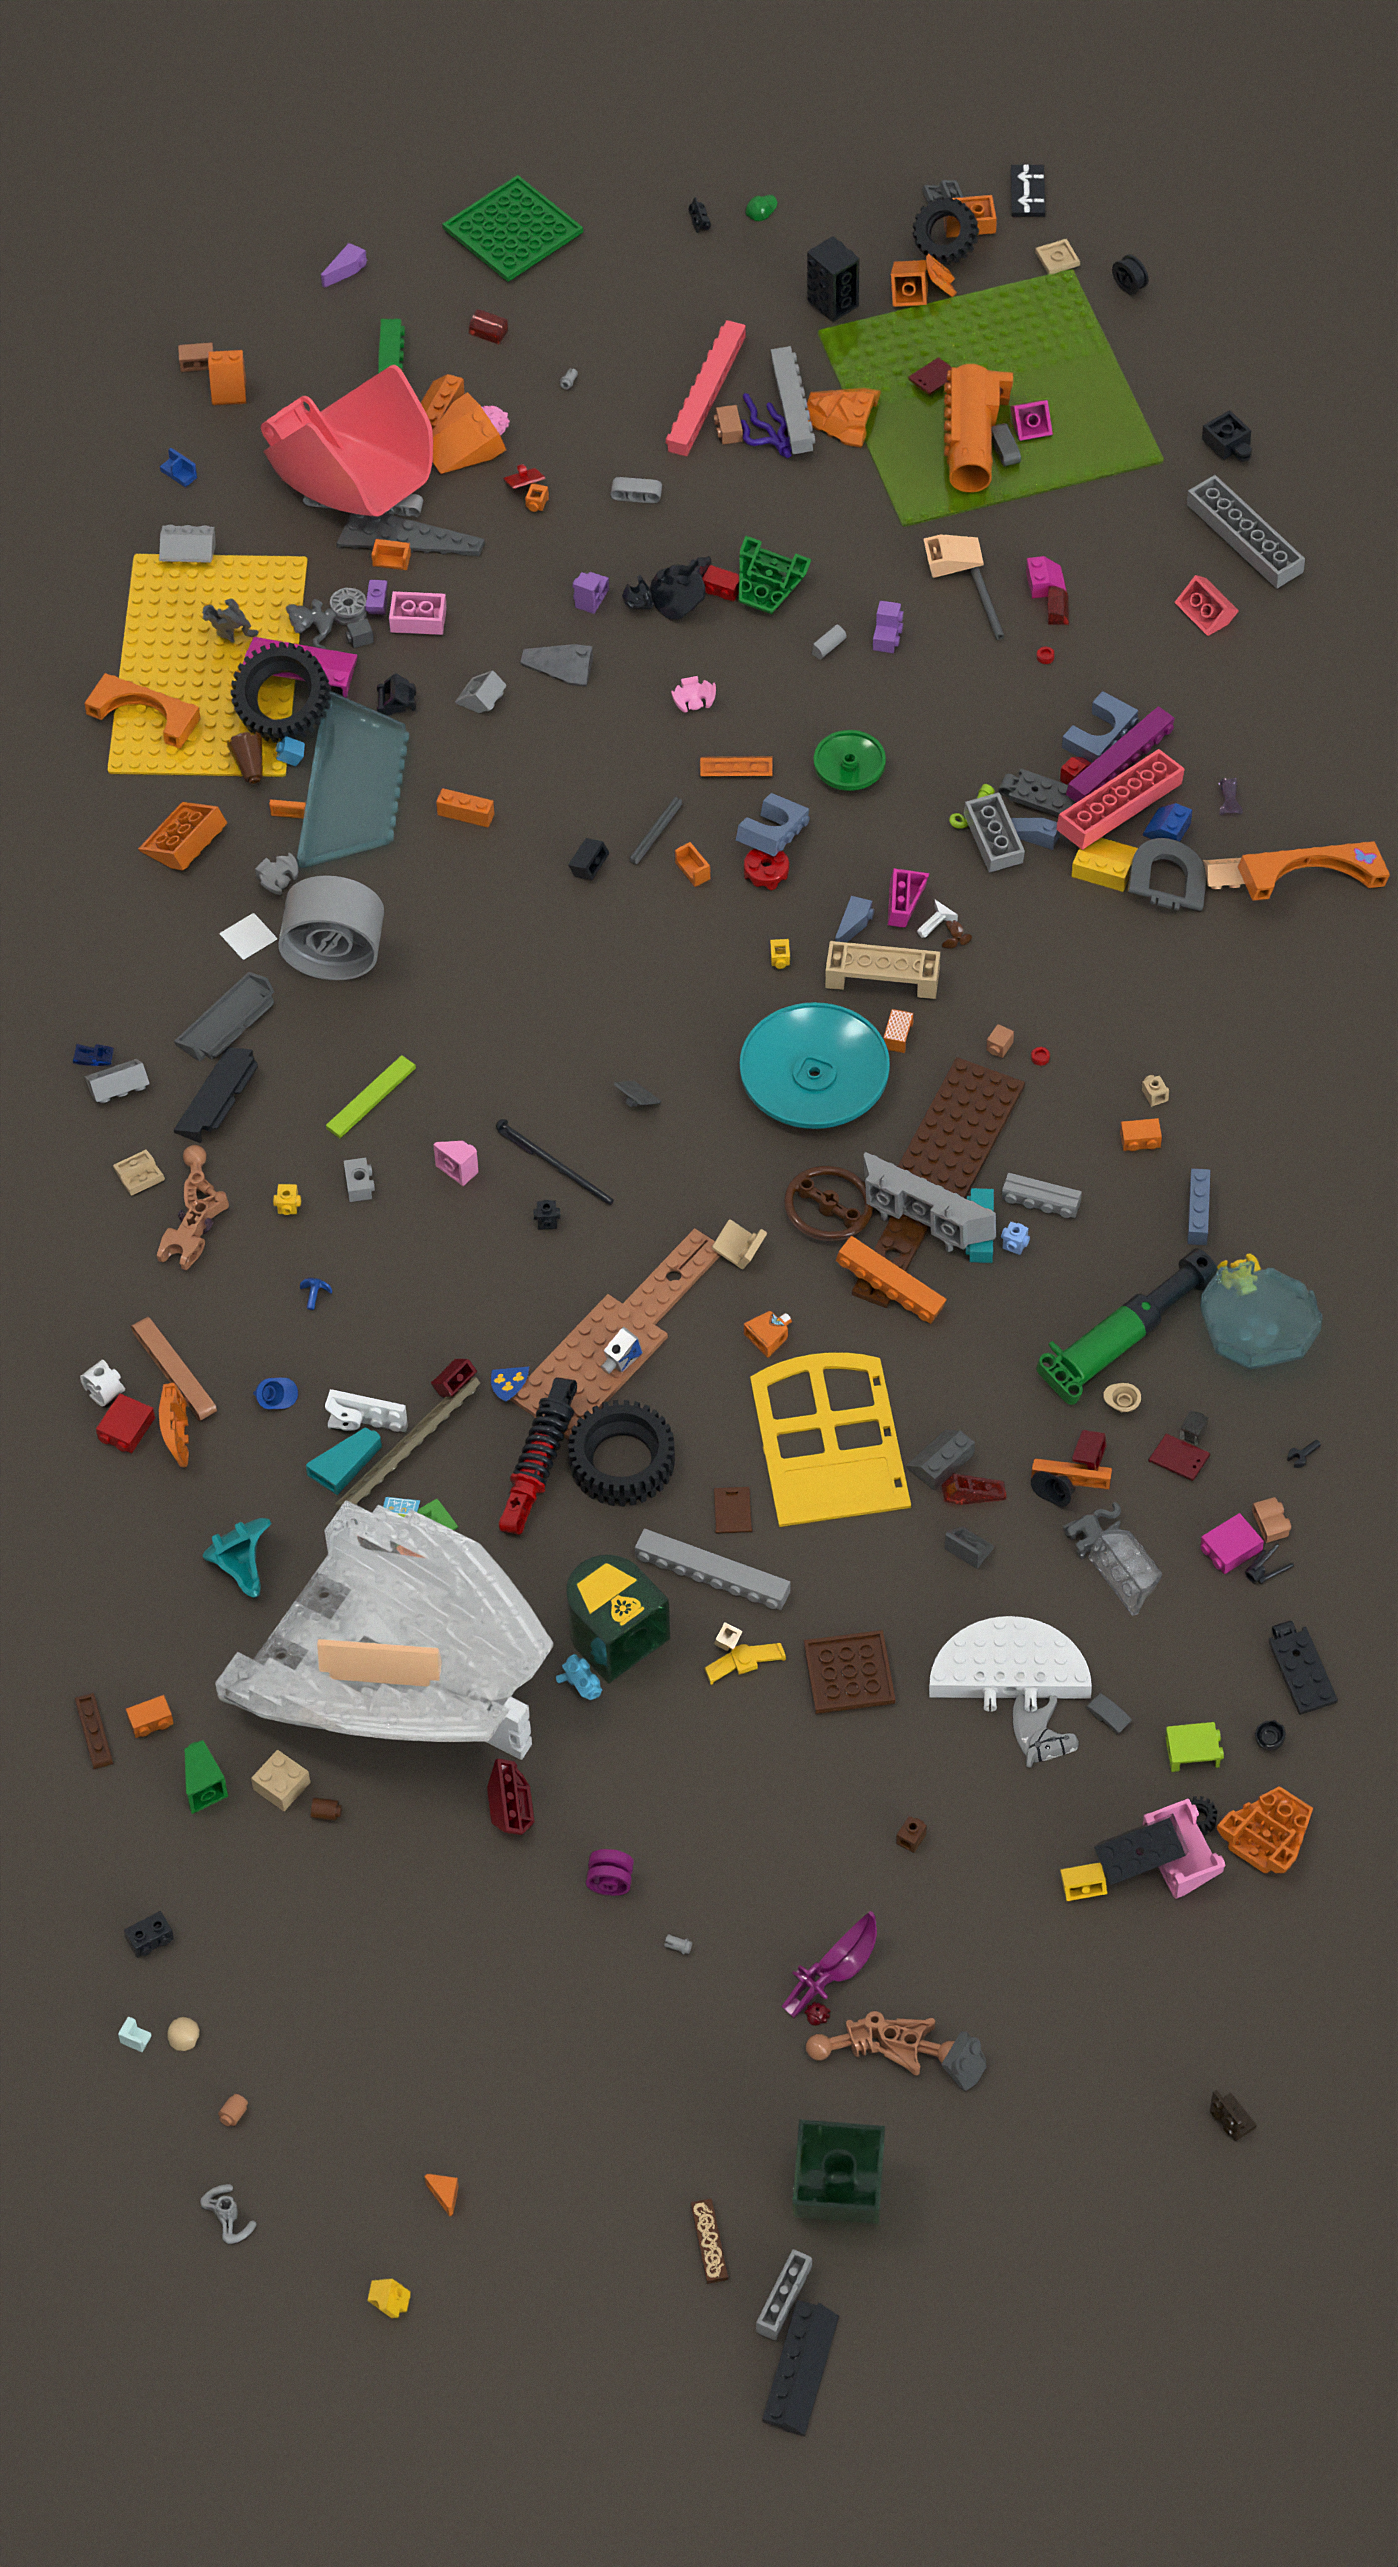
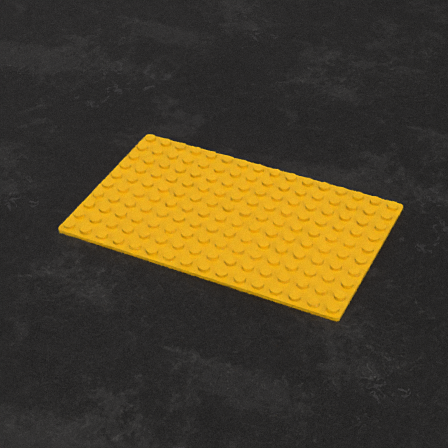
[108,554,307,777]

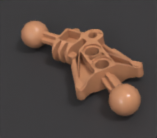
[806,2011,955,2075]

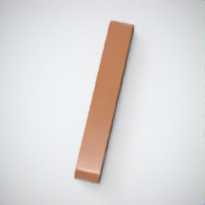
[131,1317,217,1421]

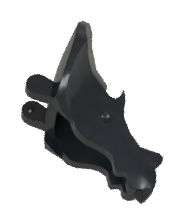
[650,556,711,620]

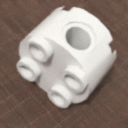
[80,1360,125,1406]

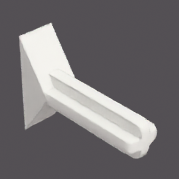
[917,900,958,938]

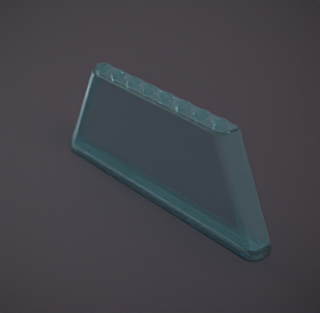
[297,692,409,868]

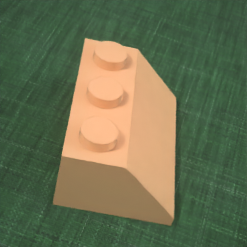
[1203,858,1245,889]

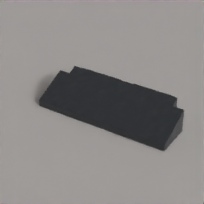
[174,1047,258,1143]

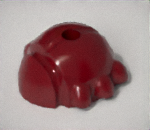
[805,2001,831,2026]

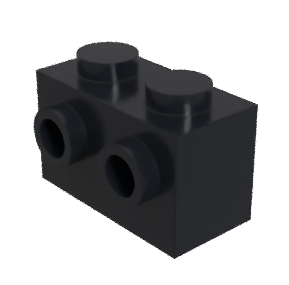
[568,838,610,880]
[124,1911,174,1958]

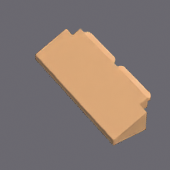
[317,1639,442,1687]

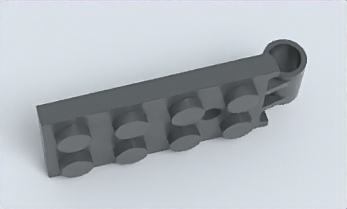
[999,768,1076,817]

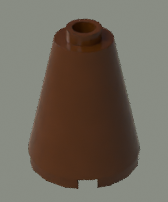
[227,732,263,784]

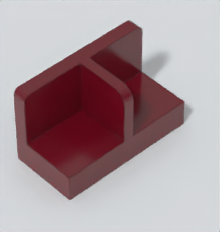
[1072,1430,1107,1471]

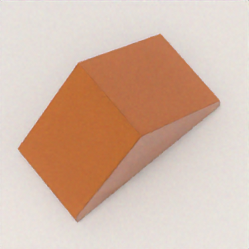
[424,2174,459,2217]

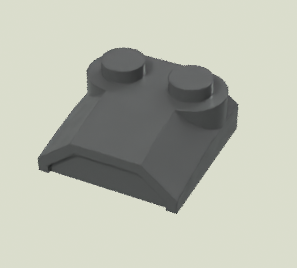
[941,2031,987,2091]

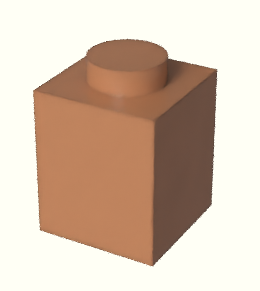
[986,1024,1014,1058]

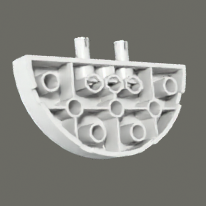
[929,1616,1092,1712]

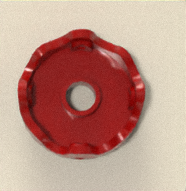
[744,848,789,890]

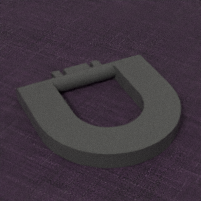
[1127,838,1206,911]

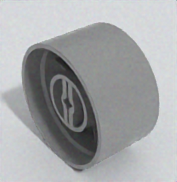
[279,876,384,980]

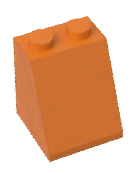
[891,260,929,307]
[208,350,246,405]

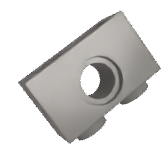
[344,1158,375,1202]

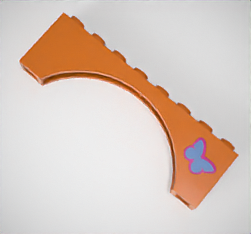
[1238,841,1390,901]

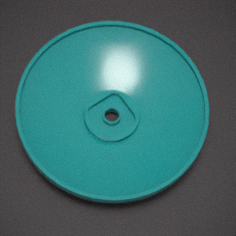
[740,1002,890,1129]

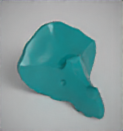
[203,1518,272,1598]

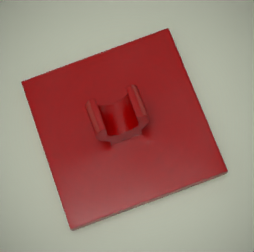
[503,464,545,489]

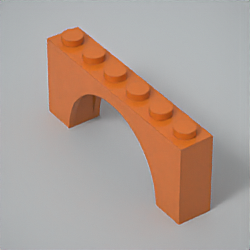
[84,673,201,749]

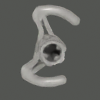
[200,2184,257,2244]

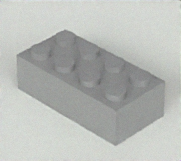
[964,793,1025,872]

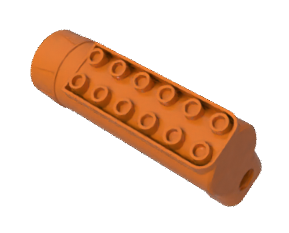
[944,364,1013,492]

